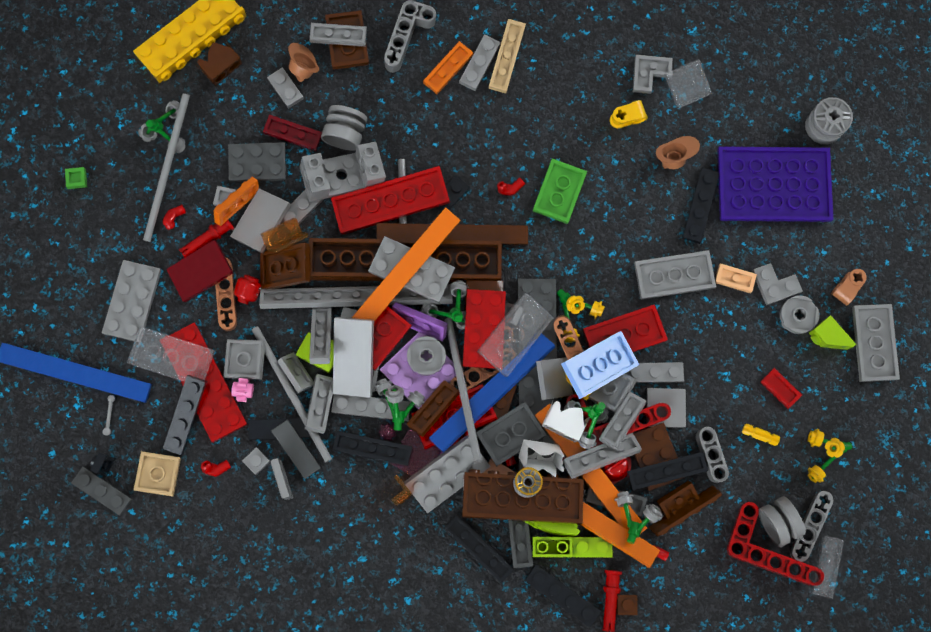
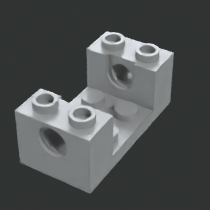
[300,142,386,202]

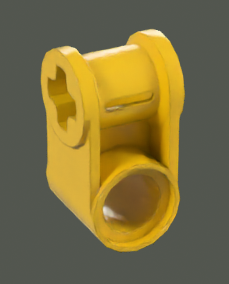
[610,100,648,129]

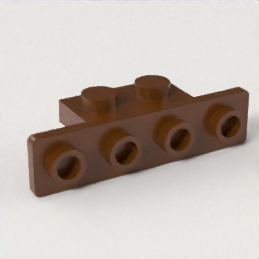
[649,480,722,537]

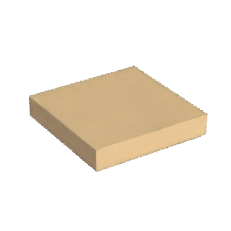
[134,451,181,497]

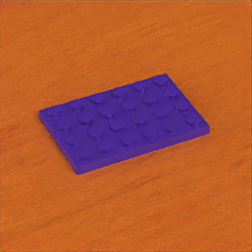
[717,147,834,222]

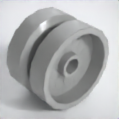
[759,496,806,547]

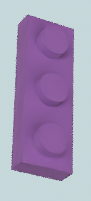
[392,302,448,341]

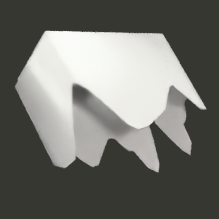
[542,398,590,442]
[519,439,565,477]

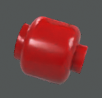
[233,275,261,304]

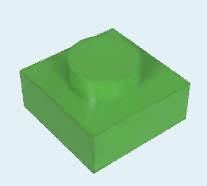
[65,167,87,189]

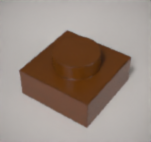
[617,595,638,615]

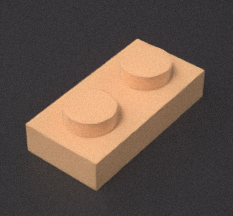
[715,264,757,293]

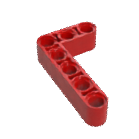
[565,394,671,448]
[727,502,824,586]

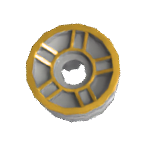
[513,467,543,498]

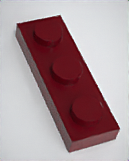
[263,115,322,151]

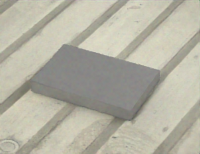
[230,189,291,253]

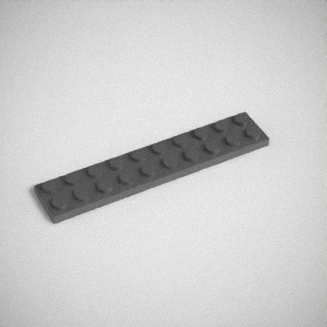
[517,279,558,470]

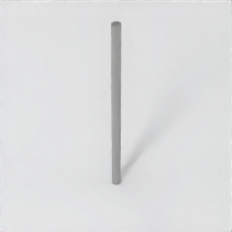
[143,93,190,242]
[444,318,482,463]
[252,326,332,463]

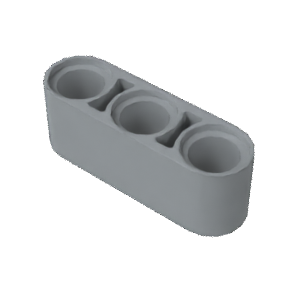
[695,427,729,483]

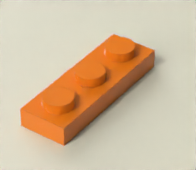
[423,41,473,94]
[213,176,259,226]

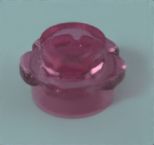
[379,423,396,441]

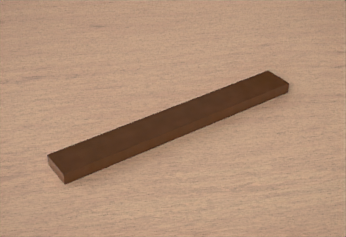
[376,223,528,245]

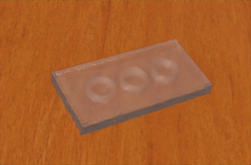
[477,292,554,377]
[127,326,215,382]

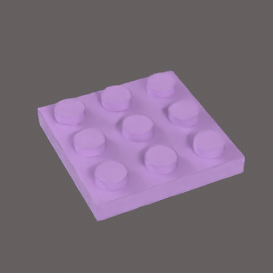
[380,332,456,410]

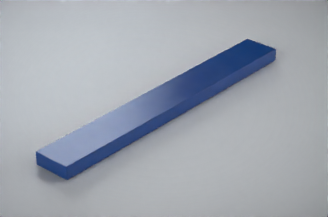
[429,333,555,453]
[0,343,152,403]

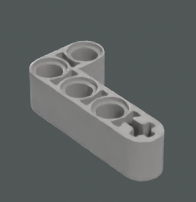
[384,0,436,73]

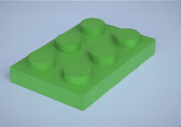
[533,159,587,224]

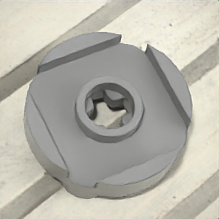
[780,296,819,334]
[407,336,446,376]

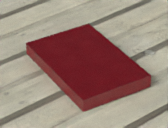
[166,240,233,303]

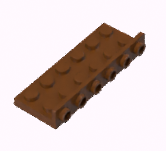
[462,469,584,524]

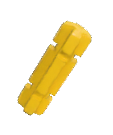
[742,424,780,446]

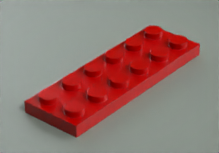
[331,166,450,235]
[160,322,248,443]

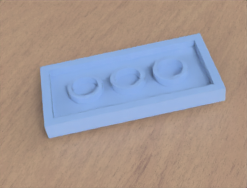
[561,331,639,399]

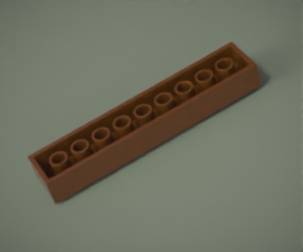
[309,238,502,283]

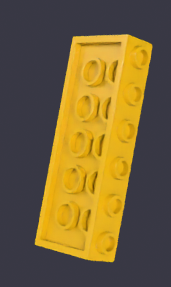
[133,0,246,83]

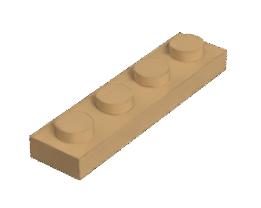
[489,19,526,93]

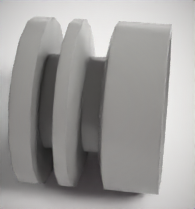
[805,97,853,144]
[321,105,367,151]

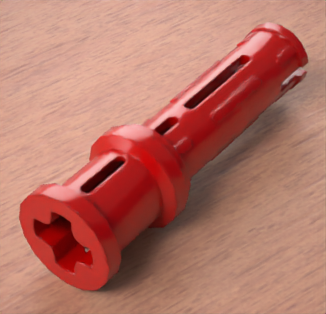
[179,219,235,258]
[602,570,622,632]

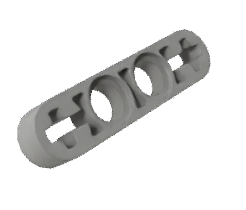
[790,491,833,562]

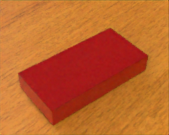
[760,368,802,409]

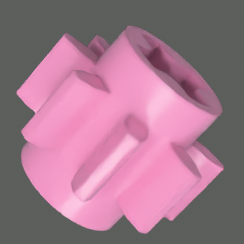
[232,378,254,402]

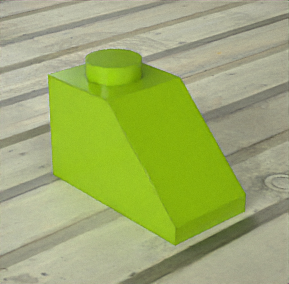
[809,315,856,350]

